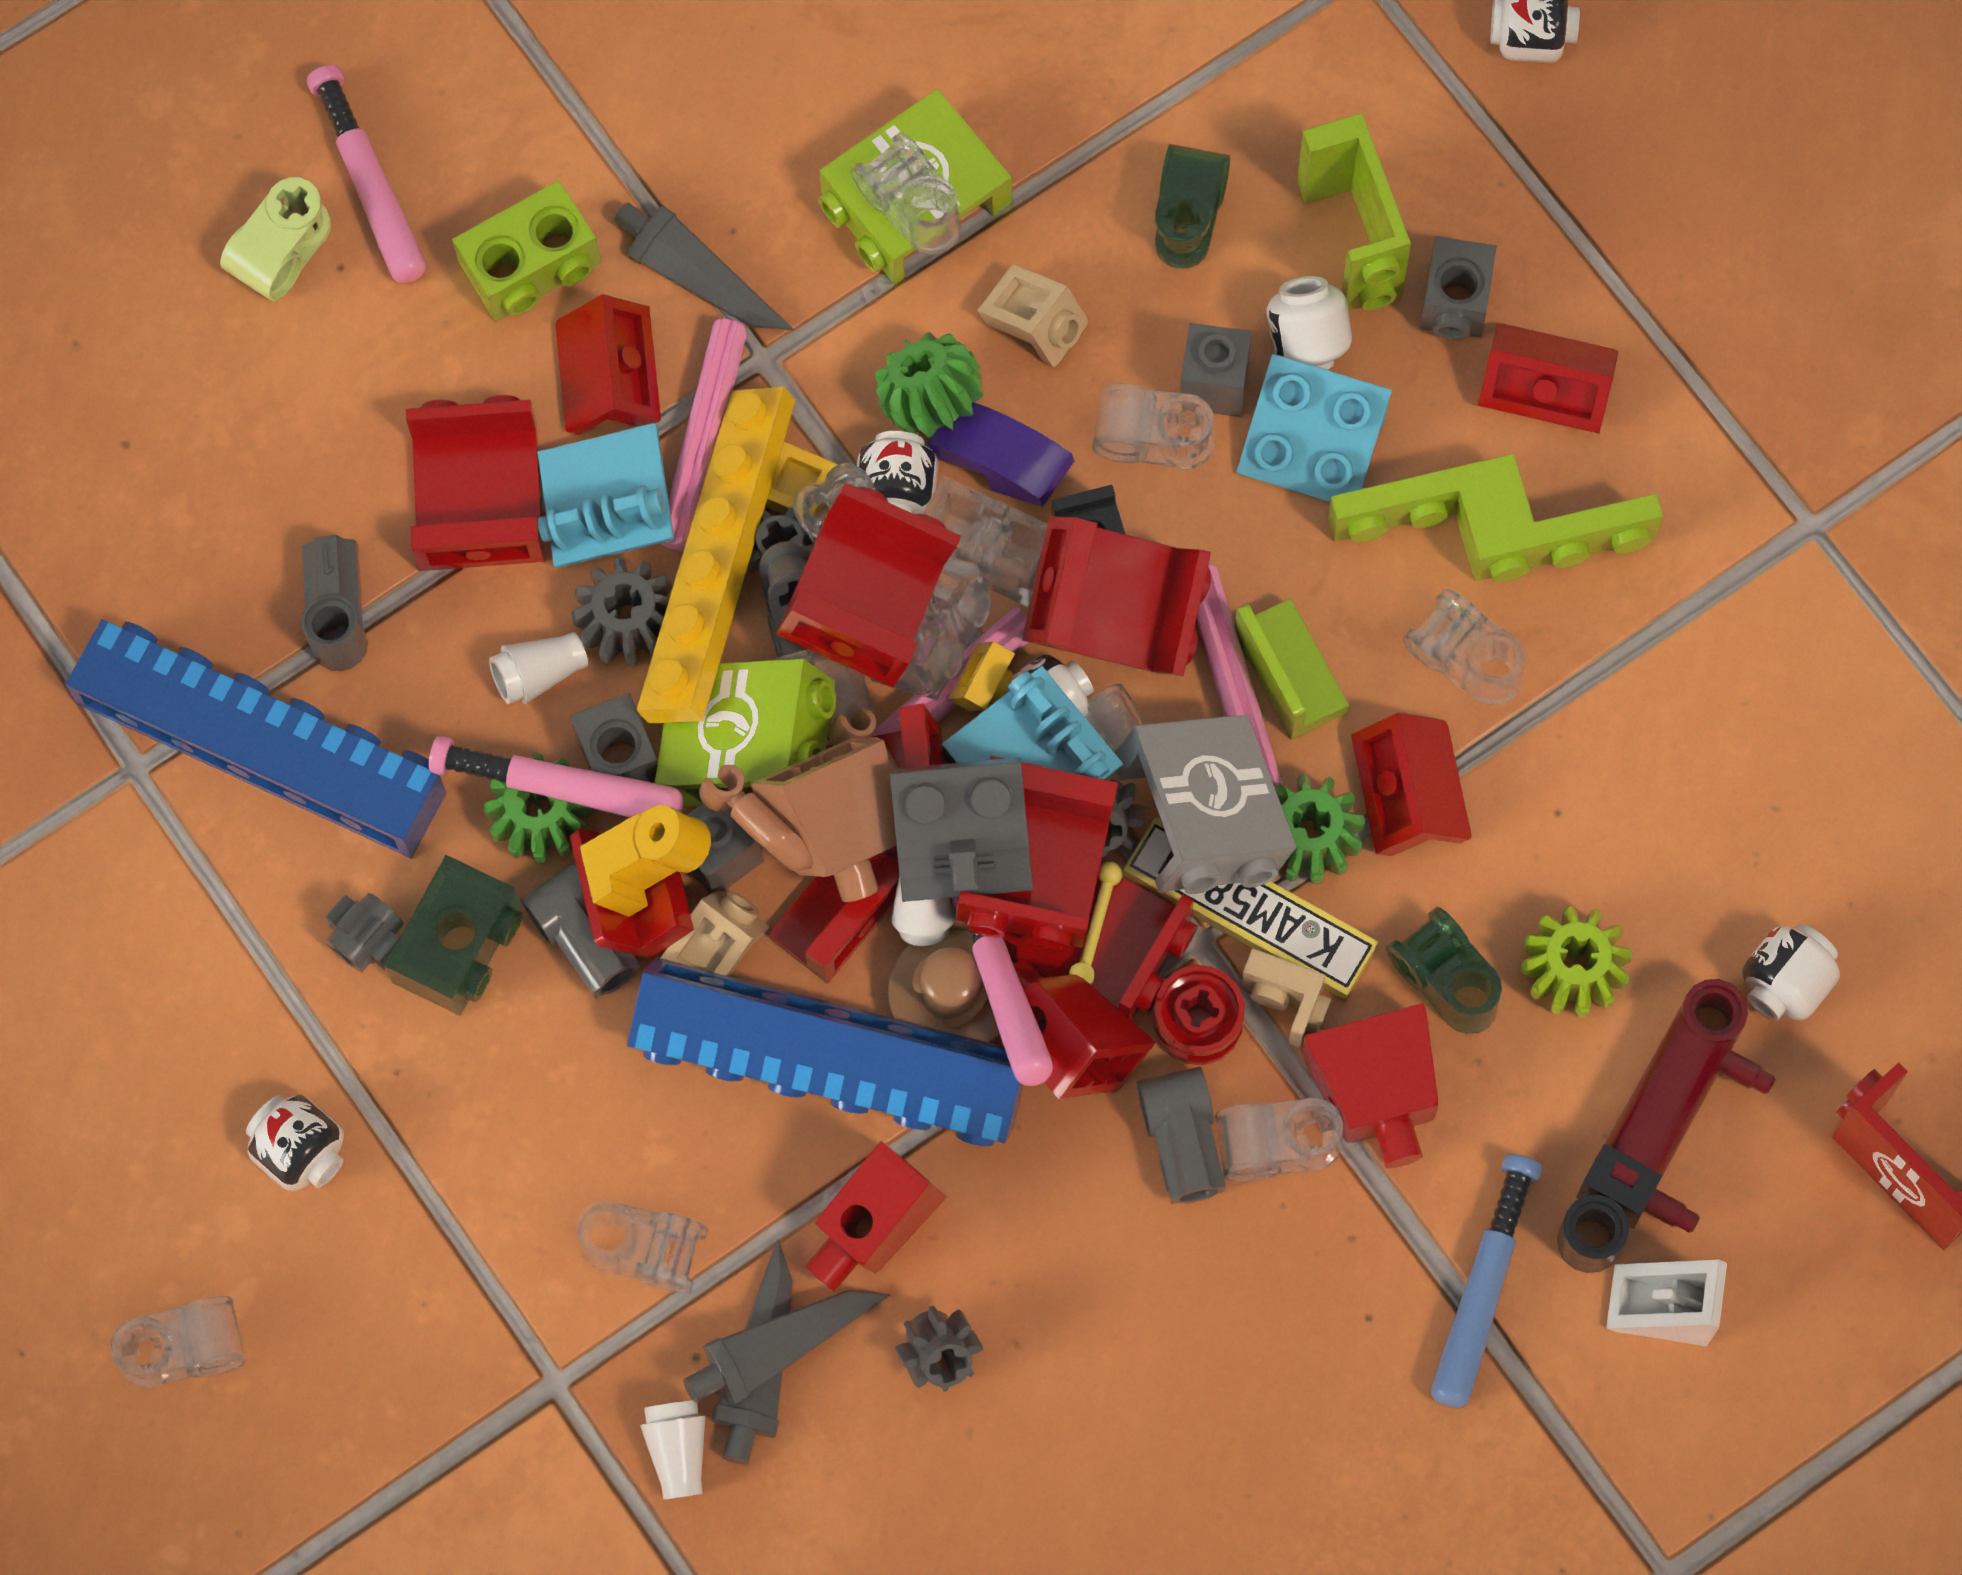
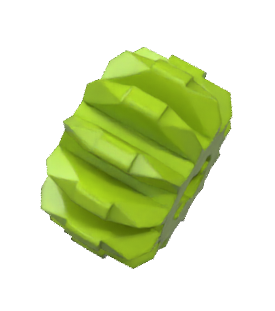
[1521,906,1632,1018]

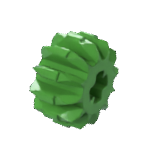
[875,332,984,438]
[484,752,594,864]
[1275,773,1365,885]

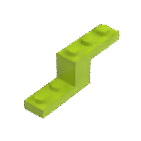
[1328,453,1663,583]

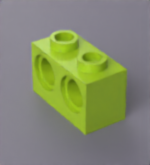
[452,180,602,322]

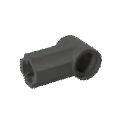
[301,535,368,671]
[520,863,640,999]
[1137,1067,1226,1204]

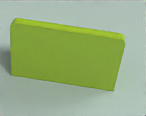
[1235,598,1349,740]

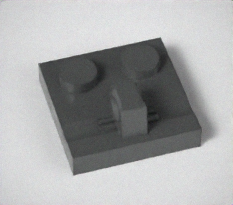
[890,757,1033,902]

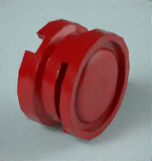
[1153,965,1245,1065]

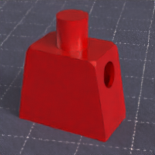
[1013,960,1156,1099]
[1302,1003,1438,1168]
[805,1141,947,1292]

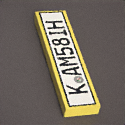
[1123,817,1379,1001]

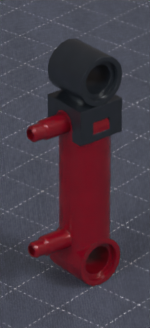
[1557,979,1776,1273]

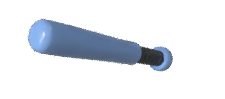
[1431,1154,1542,1409]

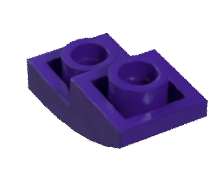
[928,402,1075,507]

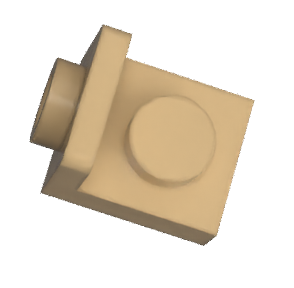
[977,264,1088,367]
[660,890,769,976]
[1241,948,1332,1048]

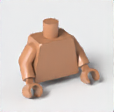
[699,709,900,902]

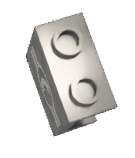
[1115,714,1297,894]

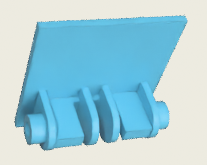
[1236,353,1392,502]
[537,423,675,568]
[942,666,1123,780]

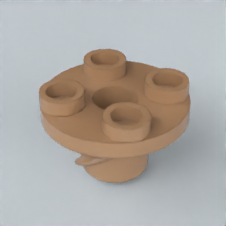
[888,929,1000,1044]

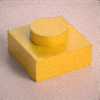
[765,442,840,524]
[948,641,1015,711]

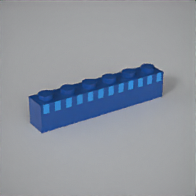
[65,619,447,859]
[627,958,1023,1146]

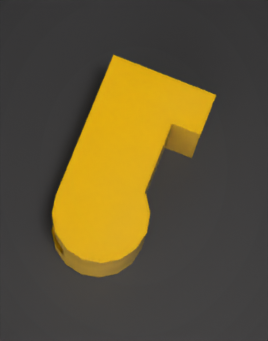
[580,805,711,917]

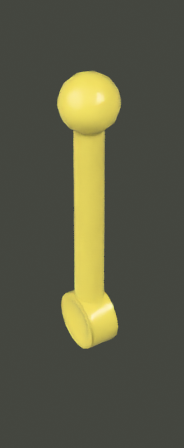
[1069,861,1123,985]

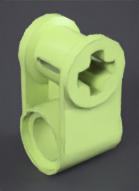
[220,177,331,302]

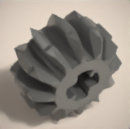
[571,557,672,667]

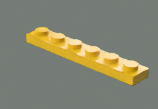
[637,386,796,723]

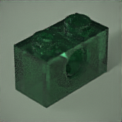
[384,855,523,1016]

